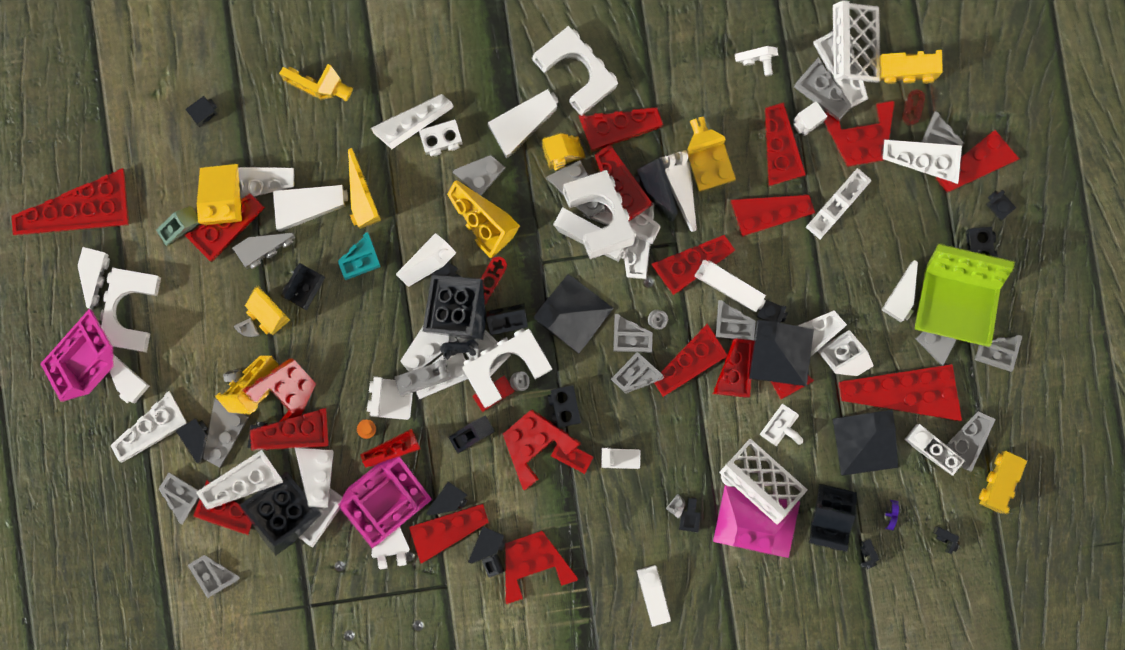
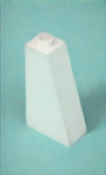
[488,89,559,158]
[273,185,348,231]
[553,207,628,262]
[694,260,766,312]

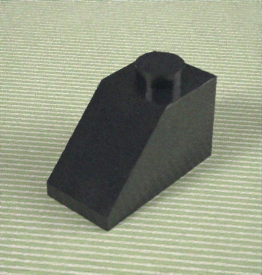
[448,415,495,454]
[176,418,208,464]
[426,481,468,515]
[468,526,506,564]

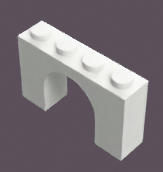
[532,26,618,116]
[563,170,636,259]
[100,268,161,353]
[462,329,552,408]

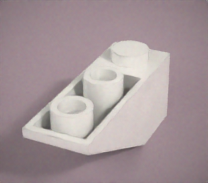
[78,247,110,310]
[904,424,965,476]

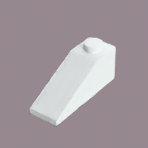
[396,233,456,287]
[882,260,918,322]
[109,354,150,403]
[636,565,671,627]

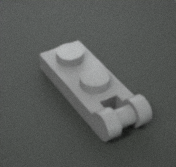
[394,360,451,396]

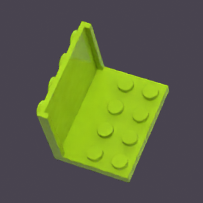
[915,244,1014,347]

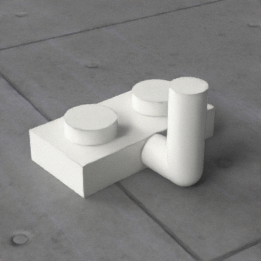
[735,46,778,76]
[760,404,803,446]

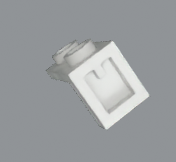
[602,448,640,469]

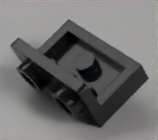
[281,263,325,310]

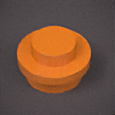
[357,419,376,439]

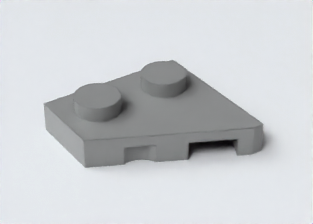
[453,155,505,195]
[975,335,1022,372]
[188,555,240,599]

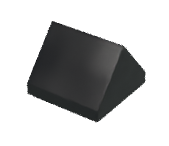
[482,553,505,578]

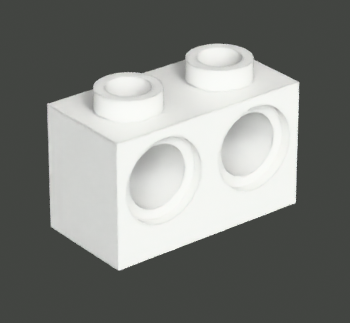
[793,101,827,136]
[419,120,463,156]

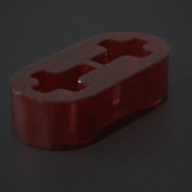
[902,89,925,126]

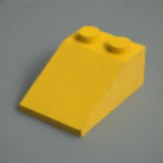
[197,164,242,225]
[245,287,290,335]

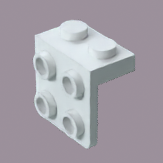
[367,377,413,420]

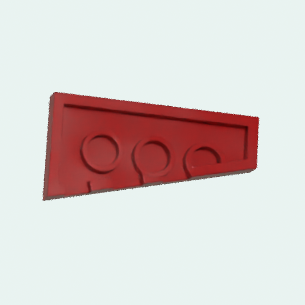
[936,130,1019,193]
[731,195,815,237]
[654,324,727,397]
[250,408,329,450]

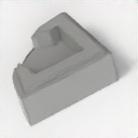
[234,318,260,337]
[666,494,685,518]

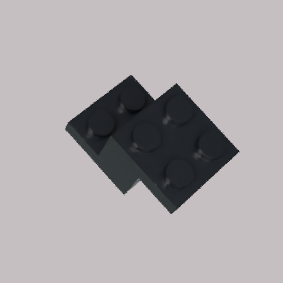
[809,484,857,552]

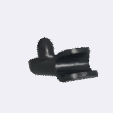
[440,339,479,360]

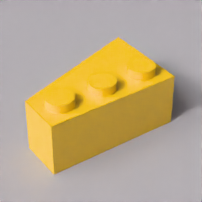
[880,50,942,83]
[542,133,586,171]
[215,356,279,414]
[979,451,1027,514]

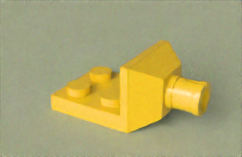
[279,64,353,101]
[687,117,736,192]

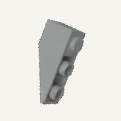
[233,233,295,269]

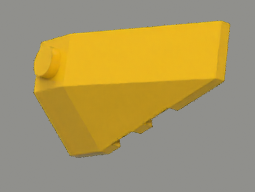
[348,148,381,229]
[447,180,520,258]

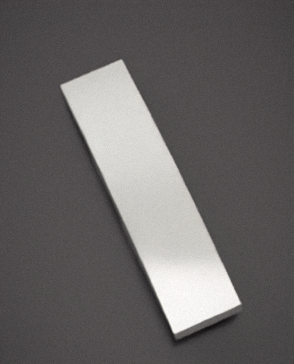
[806,168,872,239]

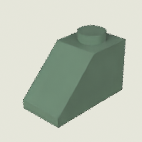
[156,206,199,246]

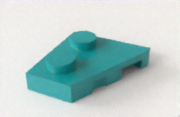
[338,232,381,280]

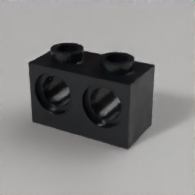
[966,227,998,258]
[486,303,529,335]
[548,385,581,428]

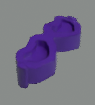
[885,500,899,530]

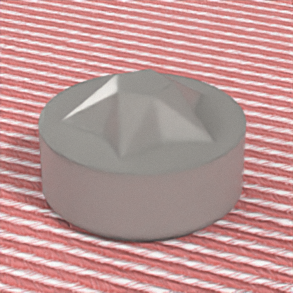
[648,309,668,329]
[223,369,243,382]
[510,372,530,391]

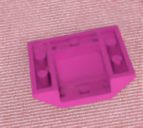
[41,309,114,401]
[338,456,432,549]
[713,485,800,558]

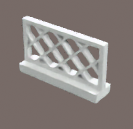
[833,1,880,82]
[719,439,807,524]

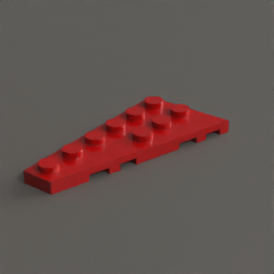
[11,168,129,236]
[838,364,962,421]

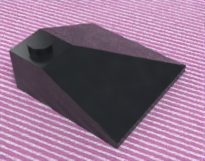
[634,157,677,222]
[533,274,614,354]
[422,275,486,340]
[749,320,814,386]
[832,410,898,476]
[240,472,321,556]

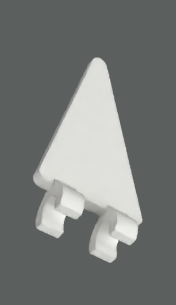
[662,150,696,232]
[372,527,410,570]

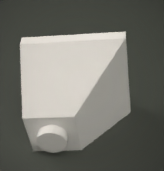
[818,330,873,376]

